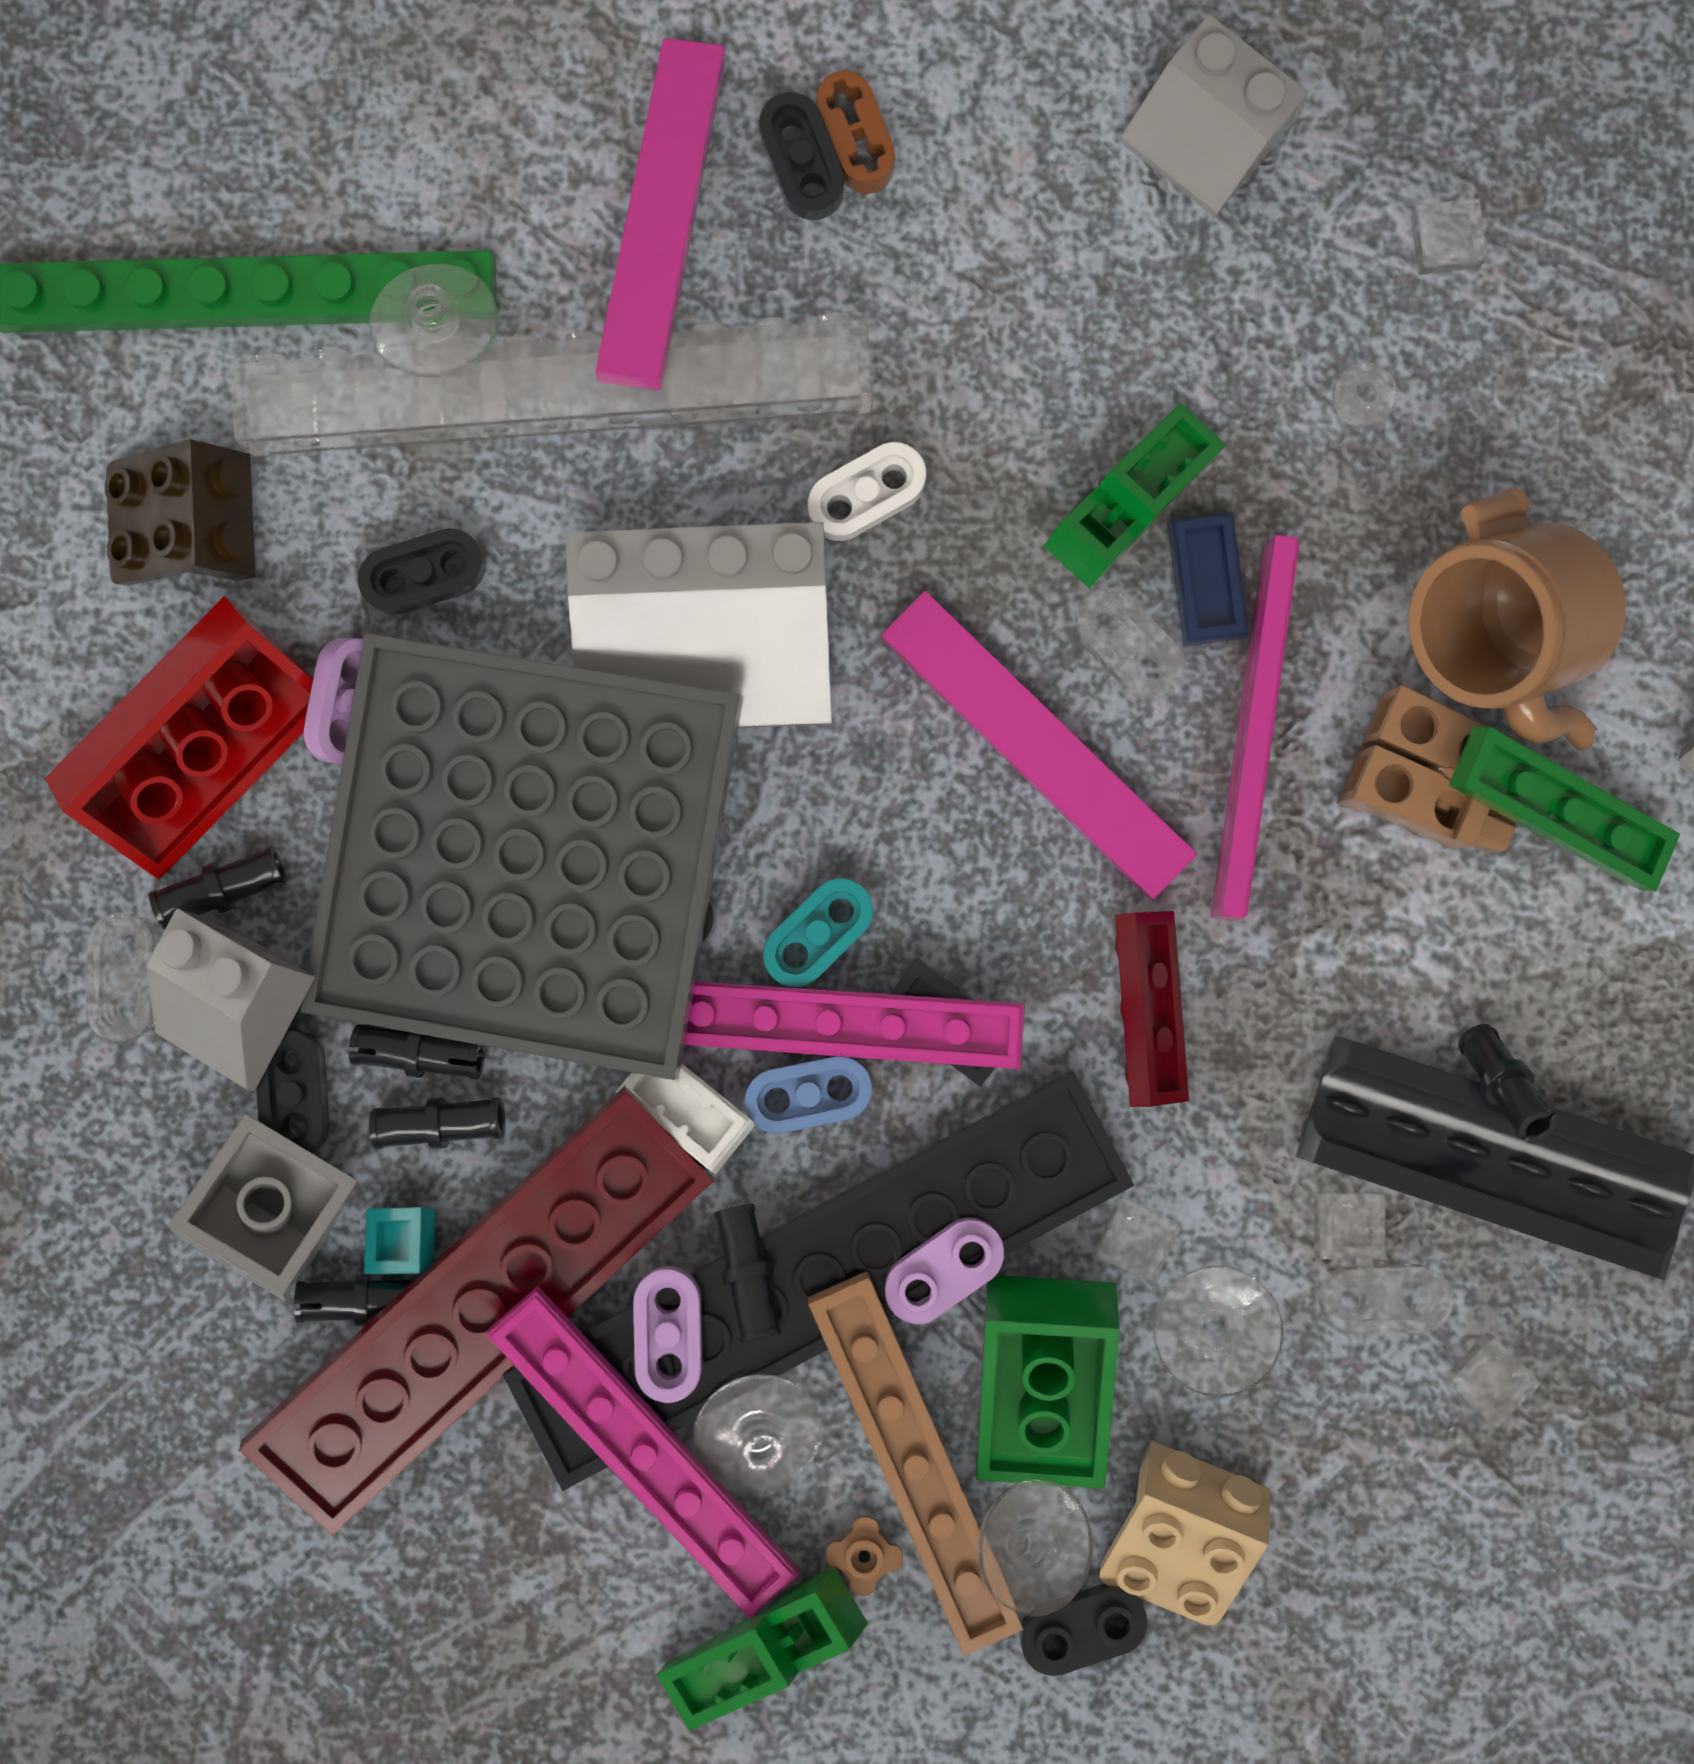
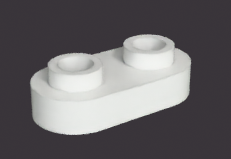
[808,442,926,541]

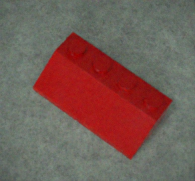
[44,595,314,880]

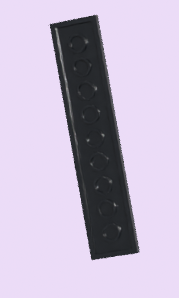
[503,1071,1134,1491]

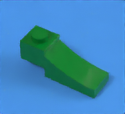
[1044,403,1226,589]
[656,1567,868,1731]

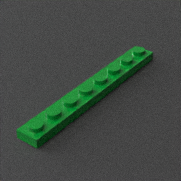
[0,250,497,333]

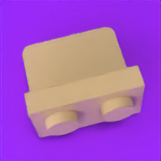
[1099,1440,1270,1626]

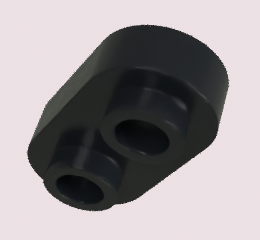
[759,92,844,220]
[358,528,486,615]
[256,1030,330,1153]
[1019,1583,1148,1676]

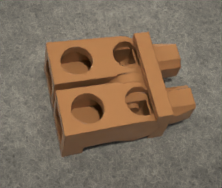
[1336,685,1519,852]

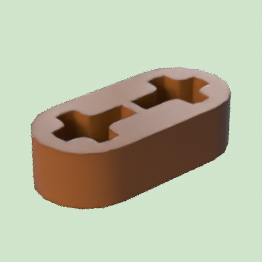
[816,70,895,194]

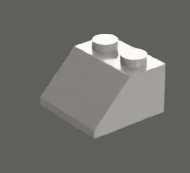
[1119,14,1309,218]
[146,908,315,1091]
[168,1114,358,1302]

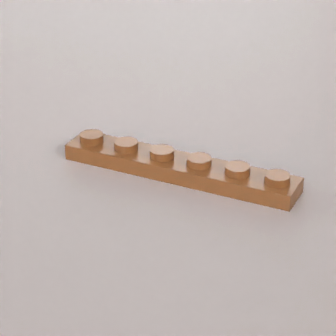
[808,1271,1023,1656]

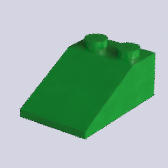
[976,1275,1120,1489]

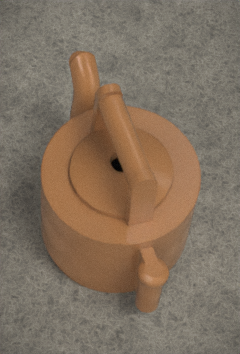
[1409,488,1626,751]

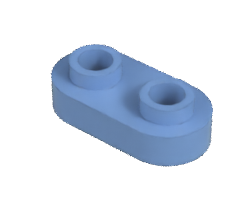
[745,1056,872,1134]

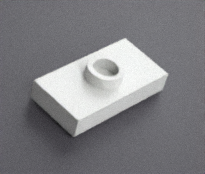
[616,1063,755,1174]

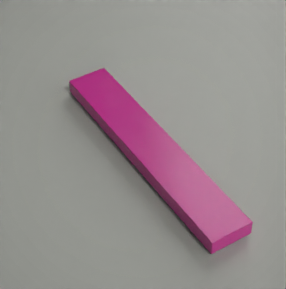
[595,38,726,390]
[1210,535,1300,921]
[881,591,1198,901]
[684,981,1025,1069]
[486,1286,799,1619]

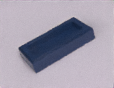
[1167,512,1250,647]

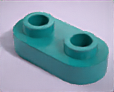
[763,878,873,987]

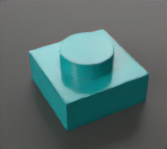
[364,1207,436,1274]

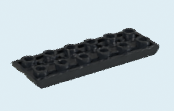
[1295,1036,1694,1281]

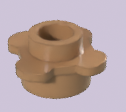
[826,1516,903,1596]

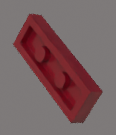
[1115,911,1189,1107]

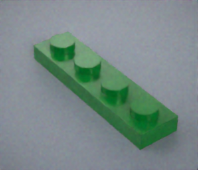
[1448,726,1680,892]

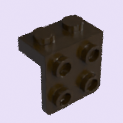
[104,439,255,586]

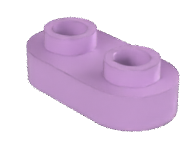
[304,638,363,764]
[885,1217,1004,1324]
[633,1266,703,1403]

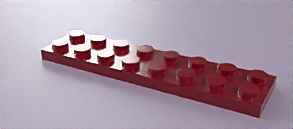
[238,1086,714,1536]

